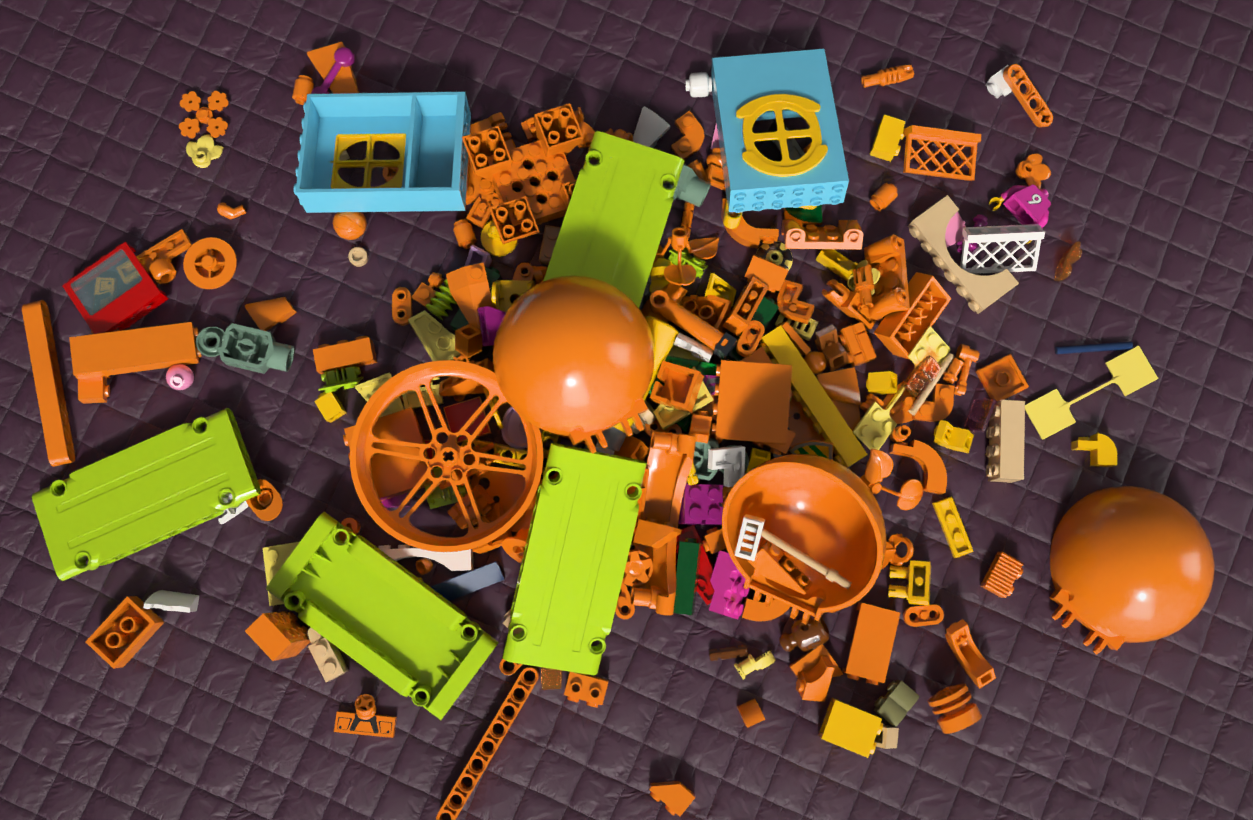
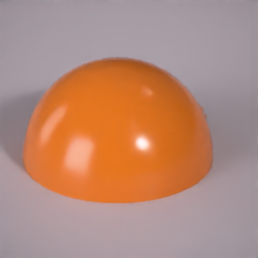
[493,275,655,454]
[722,454,886,624]
[1049,486,1215,655]

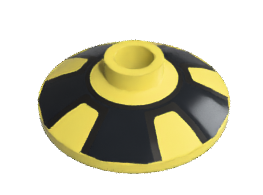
[756,241,793,270]

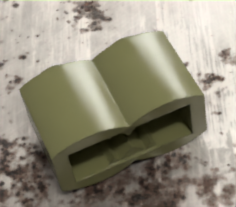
[873,680,920,727]

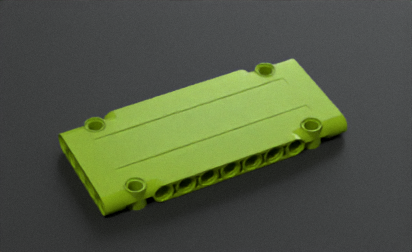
[543,131,684,308]
[32,408,261,581]
[503,443,647,675]
[266,512,499,720]

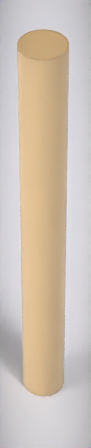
[908,353,954,415]

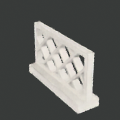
[960,224,1045,274]

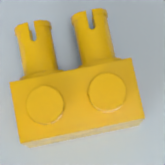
[888,560,931,606]

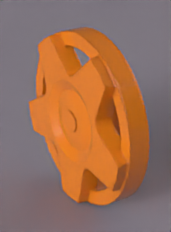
[622,549,653,587]

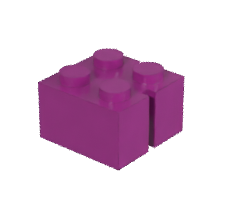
[679,484,723,525]

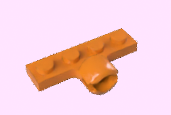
[117,229,192,285]

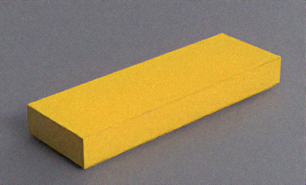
[932,496,973,558]

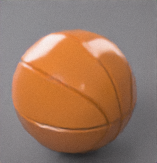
[333,212,367,240]

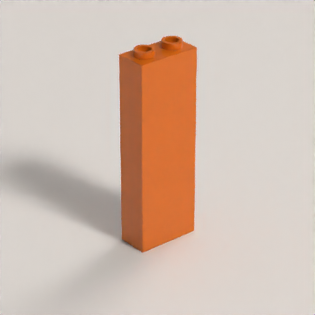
[69,322,202,380]

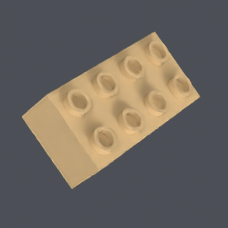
[986,400,1025,483]

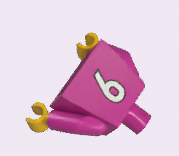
[989,185,1051,245]

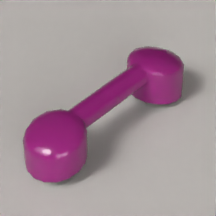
[311,47,355,94]

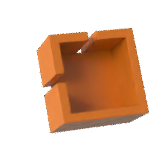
[650,361,704,413]

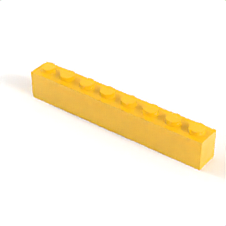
[759,325,868,468]

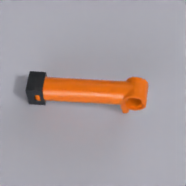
[650,287,737,360]

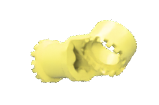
[734,651,776,680]

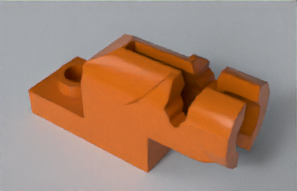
[821,279,877,329]

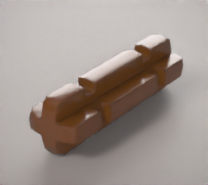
[709,645,748,661]

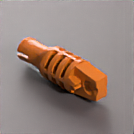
[861,65,914,88]

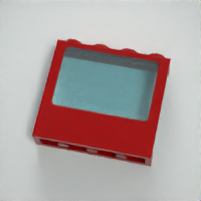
[62,242,169,334]

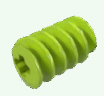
[425,279,457,320]

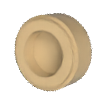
[348,247,368,267]

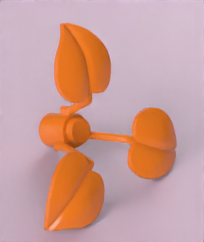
[653,227,719,286]
[860,449,923,510]

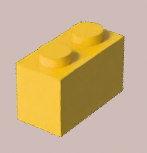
[870,115,905,162]

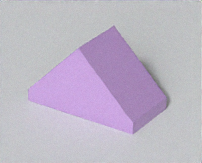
[465,245,492,268]

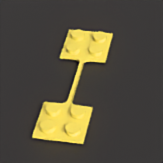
[852,326,951,450]
[1025,346,1158,440]

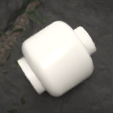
[686,72,712,97]

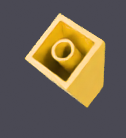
[818,698,883,758]

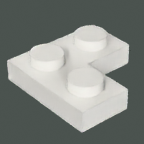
[708,446,745,487]

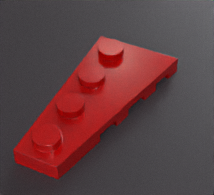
[676,525,715,605]

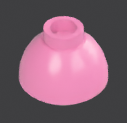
[166,364,194,390]

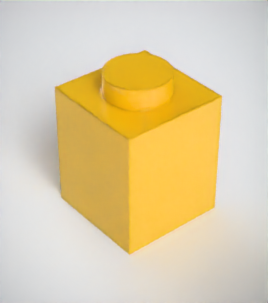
[866,371,897,395]
[314,392,347,423]

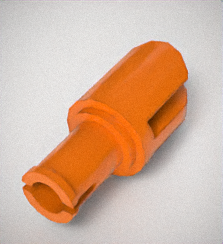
[852,265,874,309]

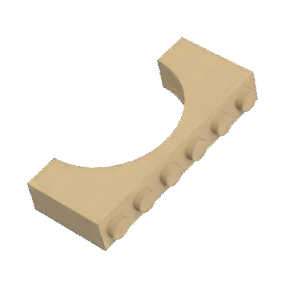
[908,195,1019,314]

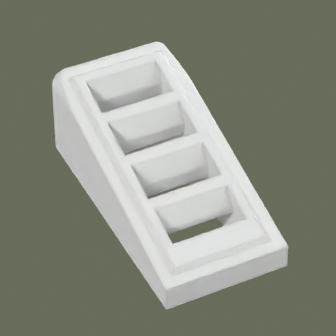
[734,514,765,561]

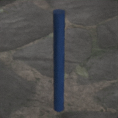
[1055,342,1133,354]

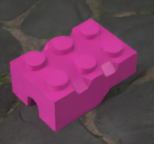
[709,551,749,620]

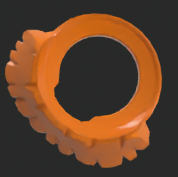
[888,533,914,567]

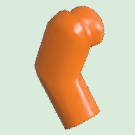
[217,202,247,219]

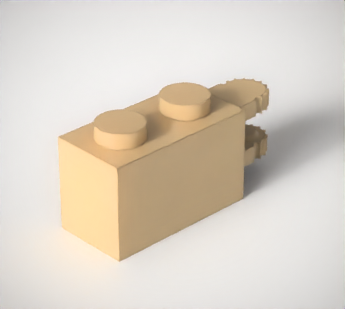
[307,627,349,682]

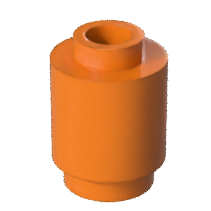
[292,75,314,105]
[870,183,898,211]
[453,219,477,249]

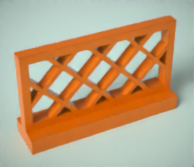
[903,125,981,181]

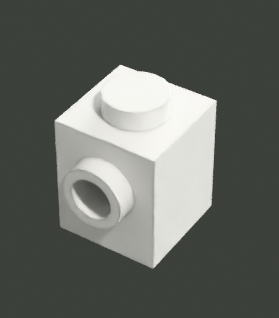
[986,65,1019,98]

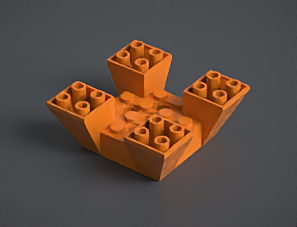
[462,103,584,244]

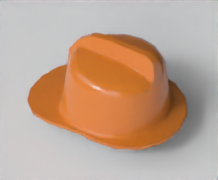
[246,479,283,521]

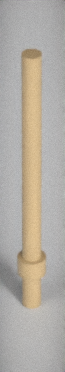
[747,523,852,589]

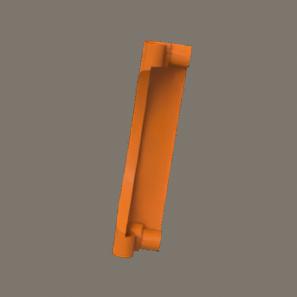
[630,431,696,615]

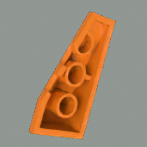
[446,263,493,345]

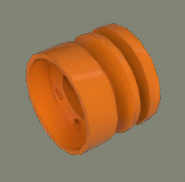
[927,683,982,734]

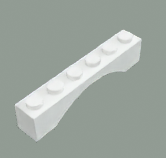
[378,545,474,571]

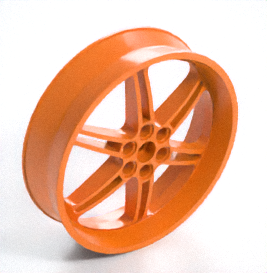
[350,360,544,552]

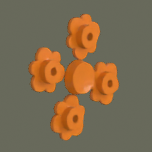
[179,91,229,139]

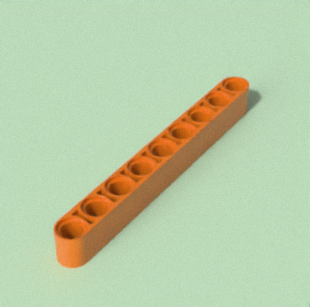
[22,300,75,467]
[436,666,540,820]

